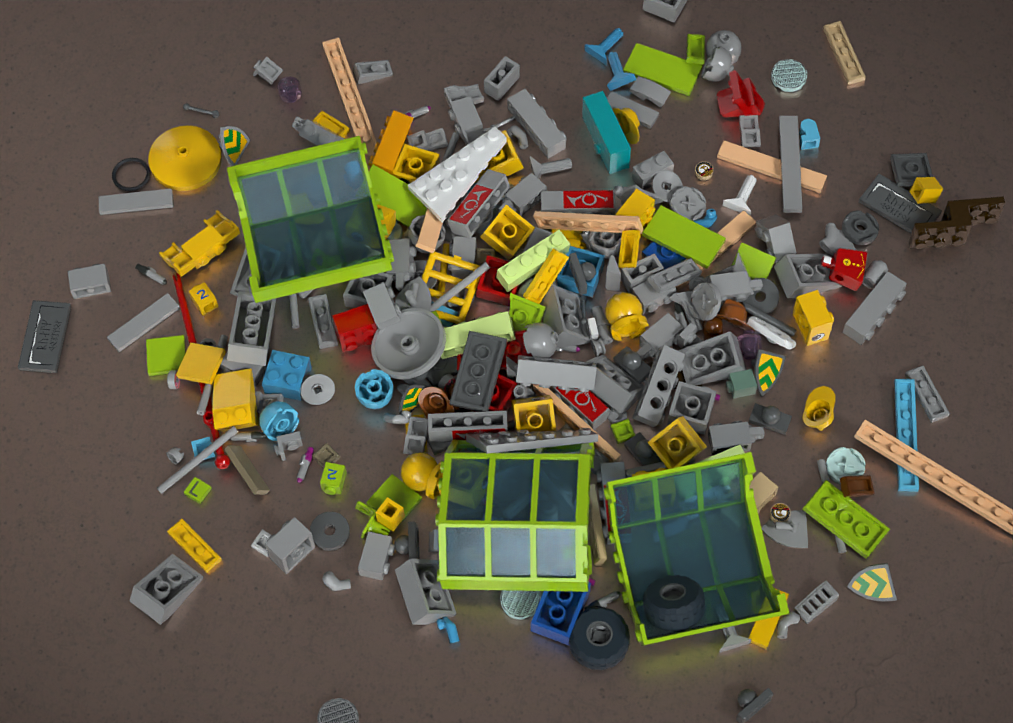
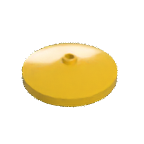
[148,125,222,191]

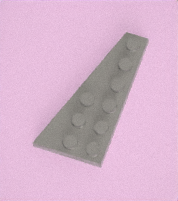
[466,428,598,454]

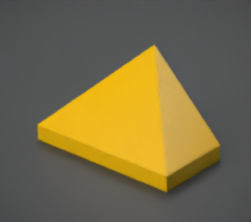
[618,230,640,268]

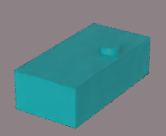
[582,91,631,174]

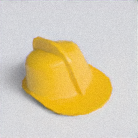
[612,108,639,144]
[802,386,836,431]

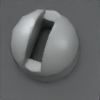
[166,447,184,465]

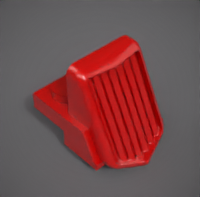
[717,70,765,118]

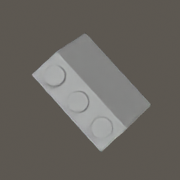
[540,285,591,348]
[586,355,645,413]
[395,559,457,625]

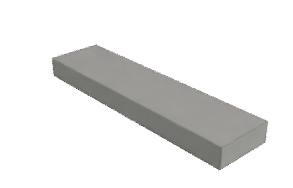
[99,188,174,215]
[107,293,180,352]

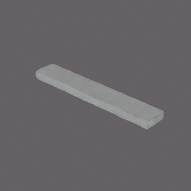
[779,116,802,213]

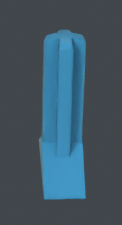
[585,28,624,66]
[607,52,637,91]

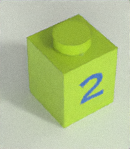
[320,462,347,495]

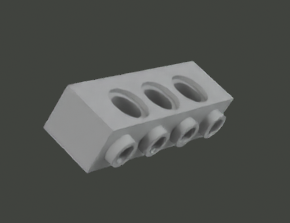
[632,345,685,427]

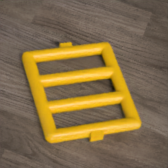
[421,251,481,324]

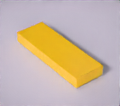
[523,248,569,304]
[167,518,222,573]
[749,588,789,650]

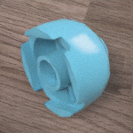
[355,369,394,409]
[259,401,299,441]

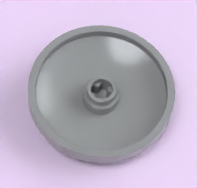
[371,308,446,379]

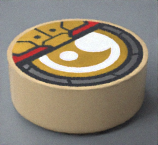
[695,162,713,180]
[770,503,790,523]

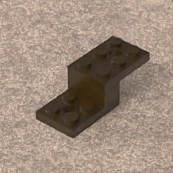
[909,196,1005,249]

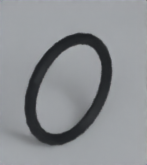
[112,158,150,191]

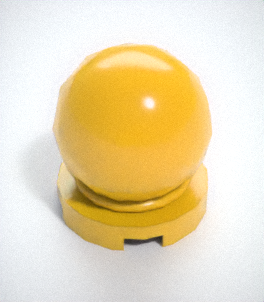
[605,292,649,341]
[401,452,443,500]

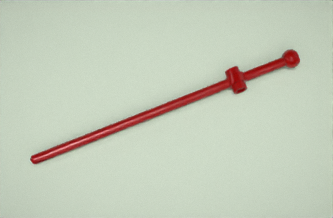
[173,273,230,469]

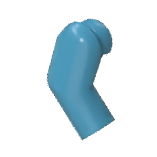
[693,209,717,228]
[437,617,460,643]

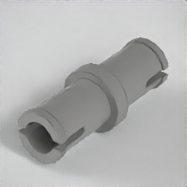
[590,306,613,345]

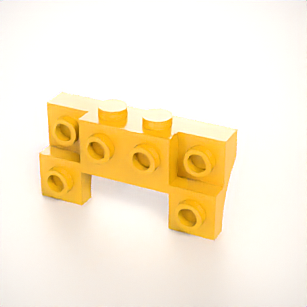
[159,210,240,277]

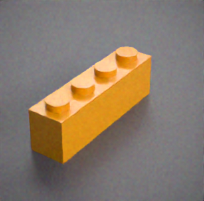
[368,110,414,175]

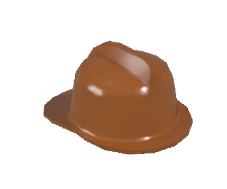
[716,299,755,332]
[418,386,455,419]

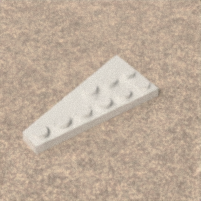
[408,127,507,223]

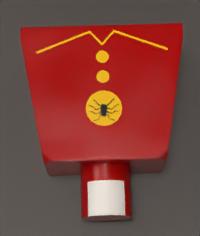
[821,248,868,291]

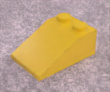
[474,130,524,183]
[212,368,259,432]

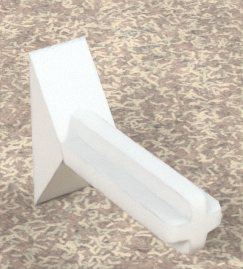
[722,175,757,216]

